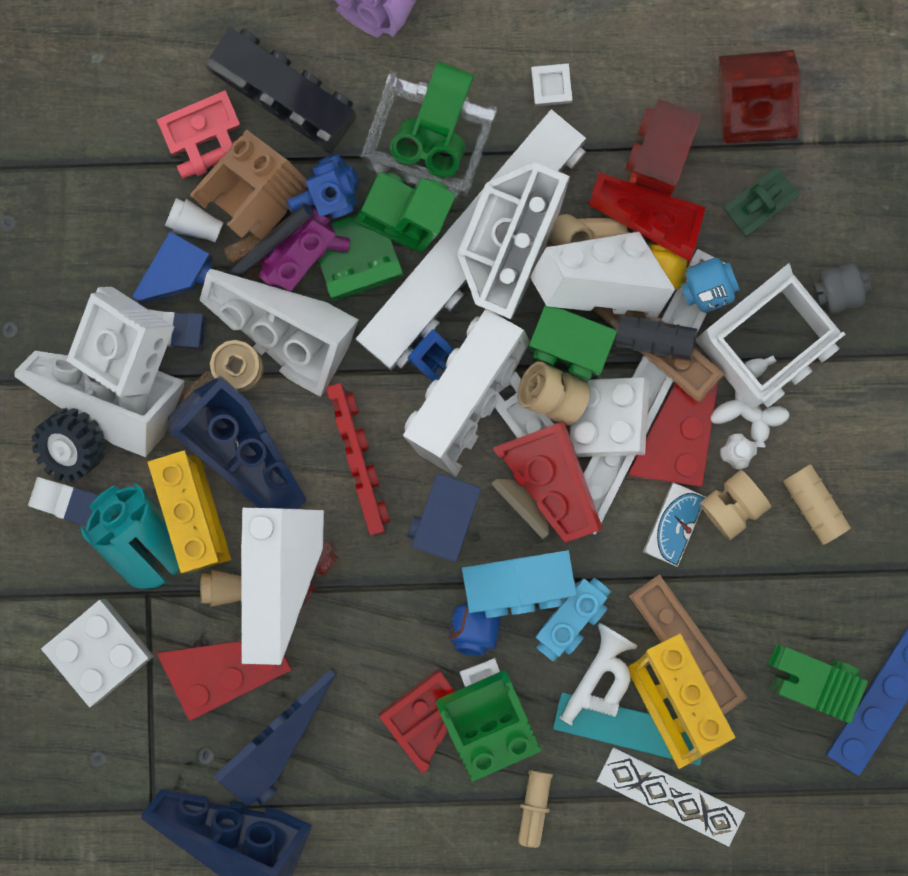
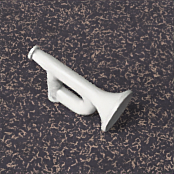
[559,622,638,726]

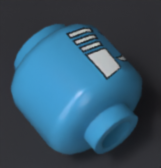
[681,258,740,313]

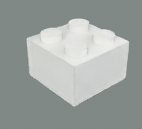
[41,599,154,708]

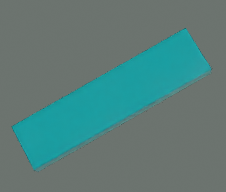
[552,692,702,766]

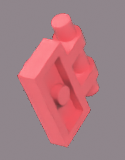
[156,90,241,179]

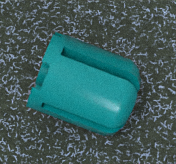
[80,483,180,590]

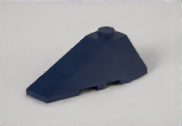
[214,668,337,806]
[141,789,312,876]

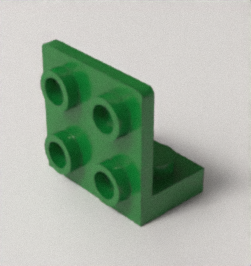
[318,215,404,302]

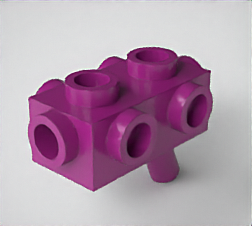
[259,205,350,292]

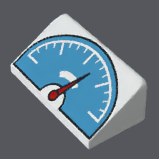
[643,482,706,567]

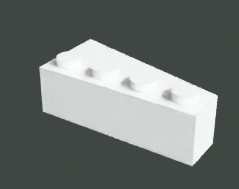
[403,309,531,477]

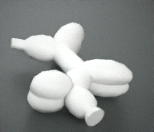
[710,356,789,448]

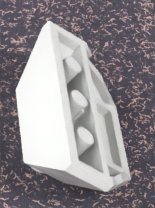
[457,161,570,319]

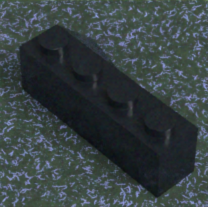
[205,27,356,154]

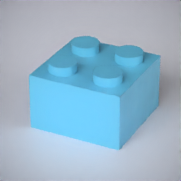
[462,550,576,618]

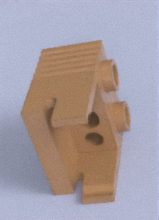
[190,129,308,240]

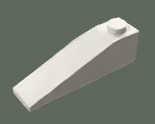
[200,269,358,397]

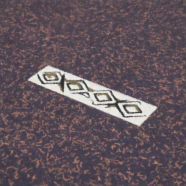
[597,747,745,847]

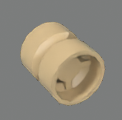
[210,340,264,392]
[517,361,590,425]
[699,470,771,541]

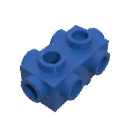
[286,153,360,218]

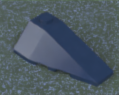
[168,376,307,509]

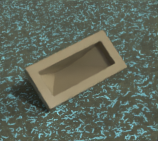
[491,479,549,540]

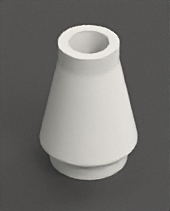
[165,198,223,243]

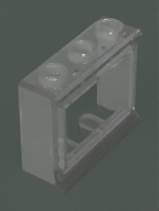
[360,71,498,200]

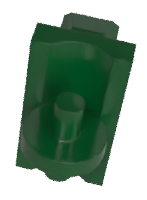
[723,165,800,238]

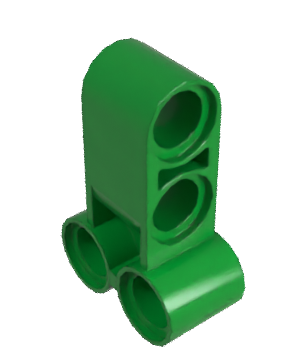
[390,61,474,178]

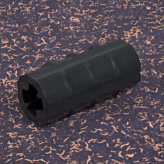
[615,315,697,361]

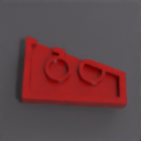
[588,172,706,262]

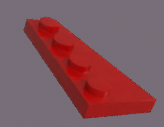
[326,383,390,536]

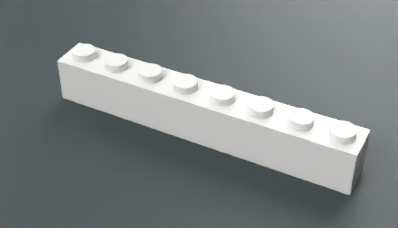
[356,109,586,371]

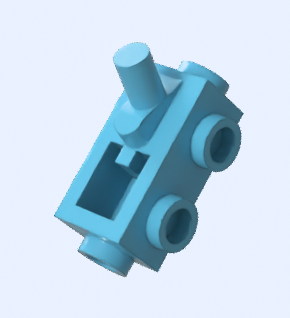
[535,578,611,662]

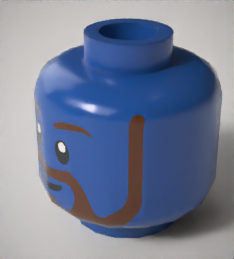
[448,604,501,657]

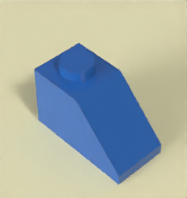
[132,232,214,304]

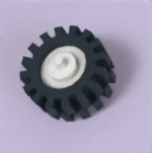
[31,408,106,482]

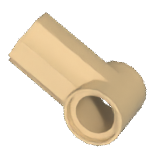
[549,214,629,246]

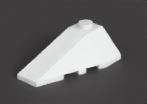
[15,351,184,457]
[241,508,324,665]

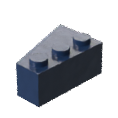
[407,473,481,562]

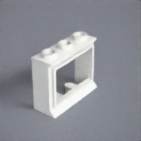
[696,263,845,410]

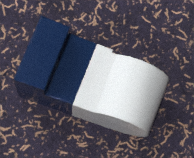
[148,310,207,351]
[28,477,100,527]

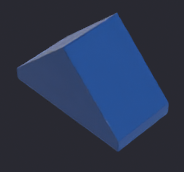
[407,329,454,382]

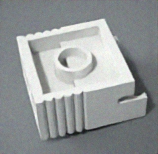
[66,287,174,397]

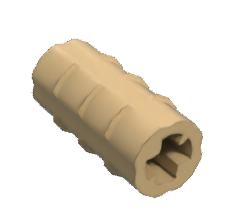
[783,464,851,545]

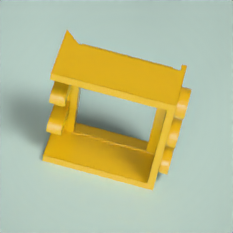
[148,450,232,573]
[628,633,736,769]

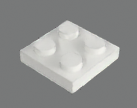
[570,377,650,457]

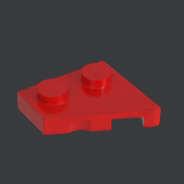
[378,669,455,774]

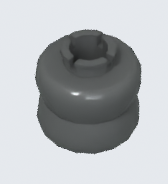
[813,262,872,314]

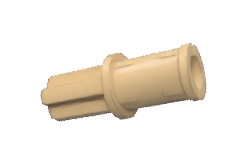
[518,770,553,848]

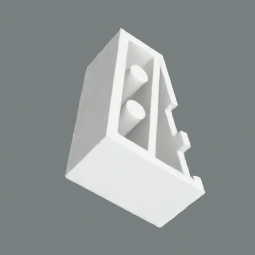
[530,232,675,318]

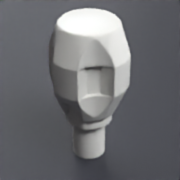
[720,434,757,469]

